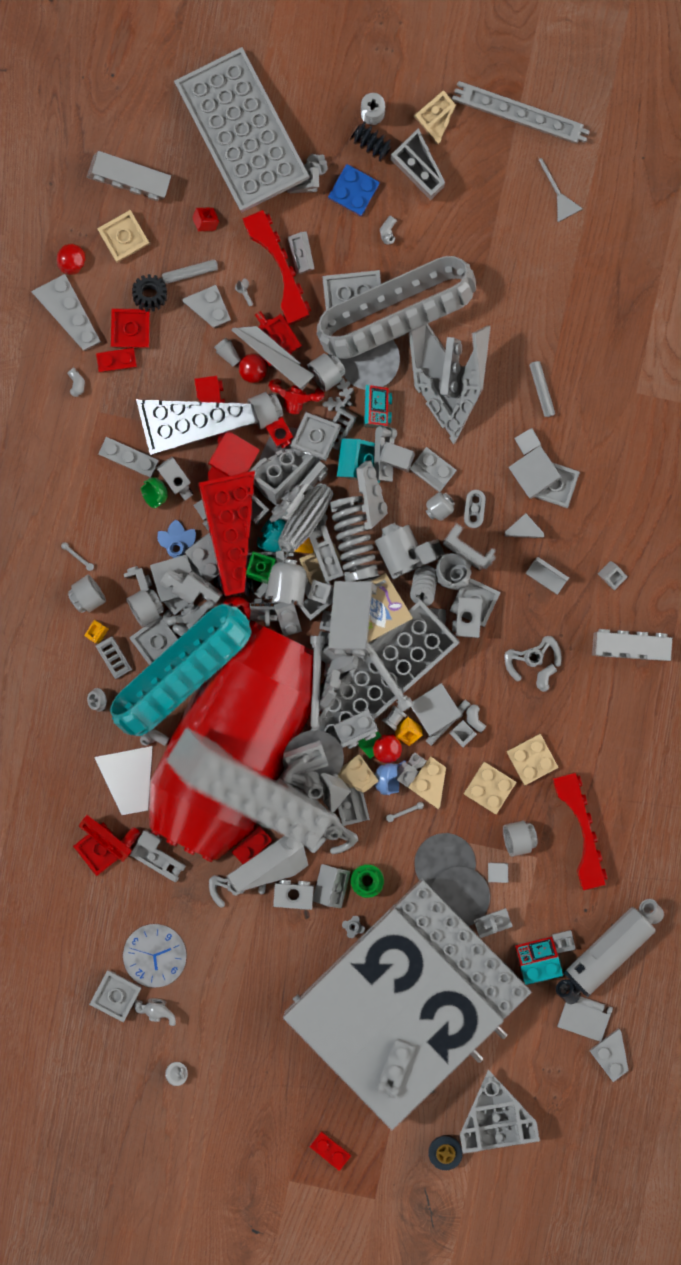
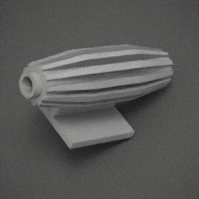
[269,483,334,553]

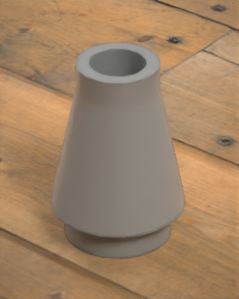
[214,338,241,367]

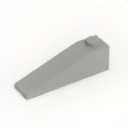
[248,447,317,505]

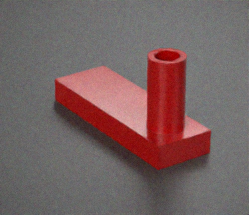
[79,815,141,862]

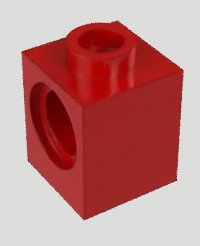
[265,417,294,449]

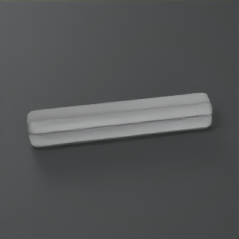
[162,260,218,284]
[529,361,555,417]

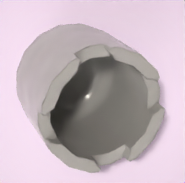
[265,559,306,605]

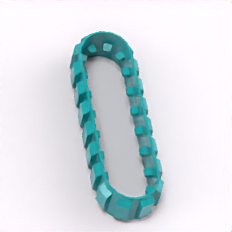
[110,604,251,736]

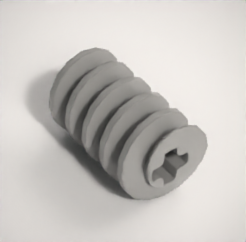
[361,93,385,125]
[410,565,437,606]

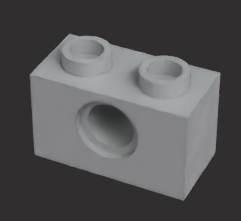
[452,597,482,638]
[273,879,314,910]

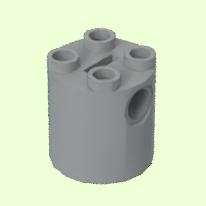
[375,523,424,579]

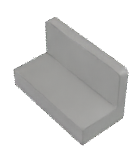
[525,557,569,595]
[321,647,359,677]
[313,864,350,908]

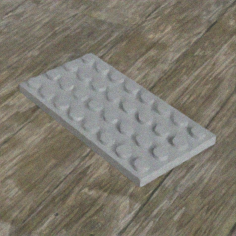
[174,47,310,213]

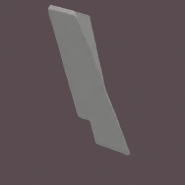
[232,326,315,390]

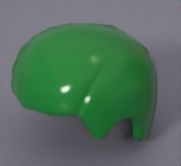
[141,478,168,508]

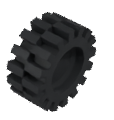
[132,274,167,312]

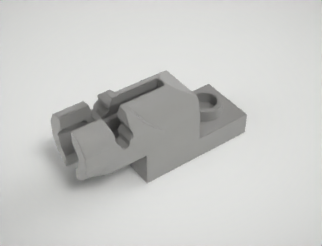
[159,568,223,604]

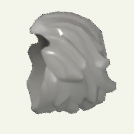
[435,553,472,590]

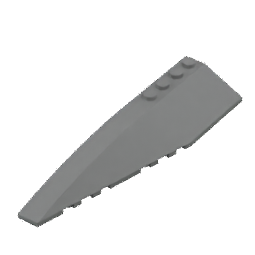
[276,600,460,782]

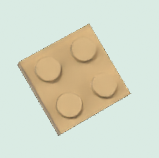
[97,210,150,263]
[506,734,559,786]
[463,762,517,814]

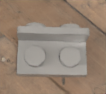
[334,709,379,749]

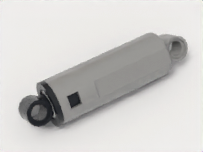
[556,899,664,1004]

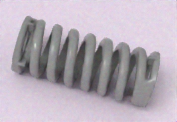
[329,496,379,581]

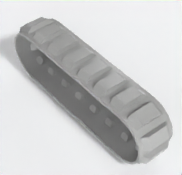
[317,256,476,359]

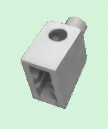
[156,457,194,500]

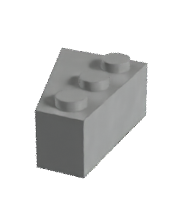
[391,128,445,200]

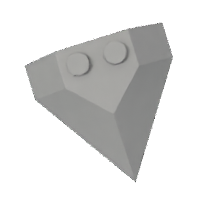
[460,1070,540,1154]

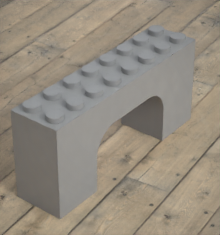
[166,728,334,850]

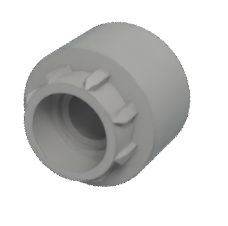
[307,353,345,392]
[248,392,283,429]
[68,575,106,613]
[126,589,164,627]
[503,821,538,857]

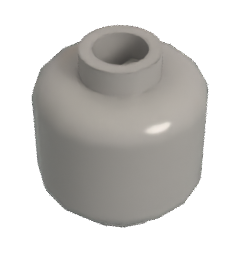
[426,492,455,521]

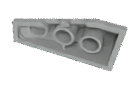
[226,835,308,892]

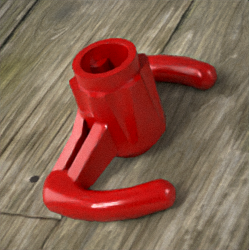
[268,378,325,414]

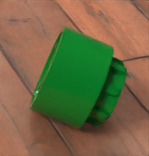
[351,863,384,898]

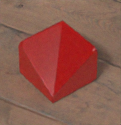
[192,207,219,231]

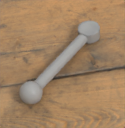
[61,542,94,571]
[386,802,424,822]

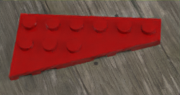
[198,470,255,596]

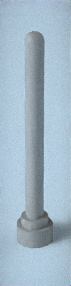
[310,636,326,729]
[367,642,414,712]

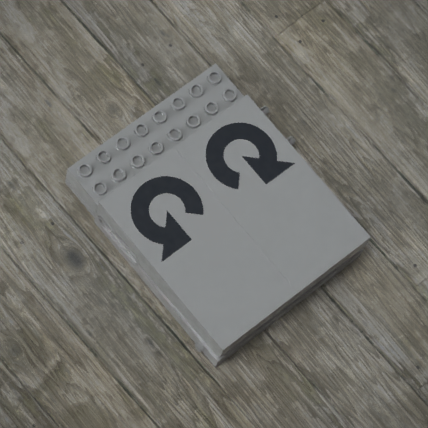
[283,879,531,1130]

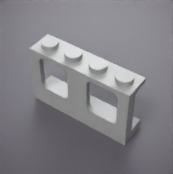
[442,524,496,570]

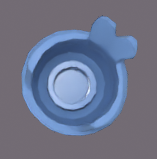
[375,761,406,795]

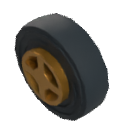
[428,1135,463,1170]

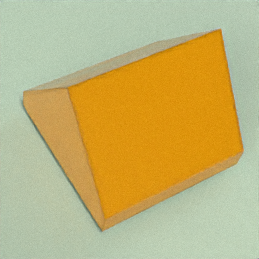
[84,620,109,644]

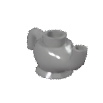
[134,998,176,1026]

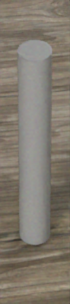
[426,699,471,746]

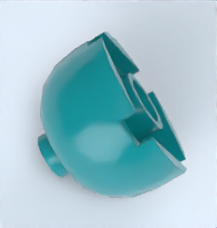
[257,517,287,553]

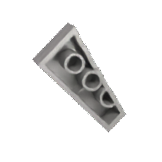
[87,151,171,201]
[592,629,672,661]

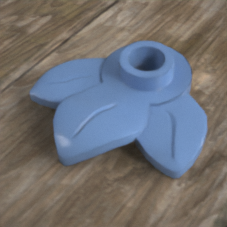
[158,520,196,558]

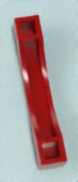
[242,210,311,326]
[194,375,227,480]
[552,772,608,891]

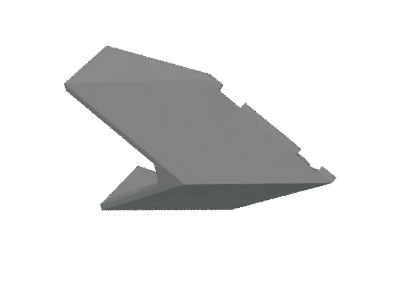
[409,324,491,444]

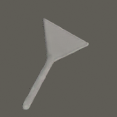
[539,158,583,222]

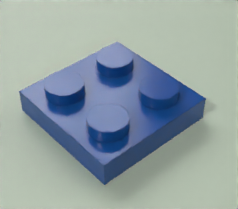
[328,164,380,216]

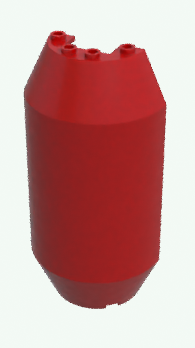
[149,620,314,862]

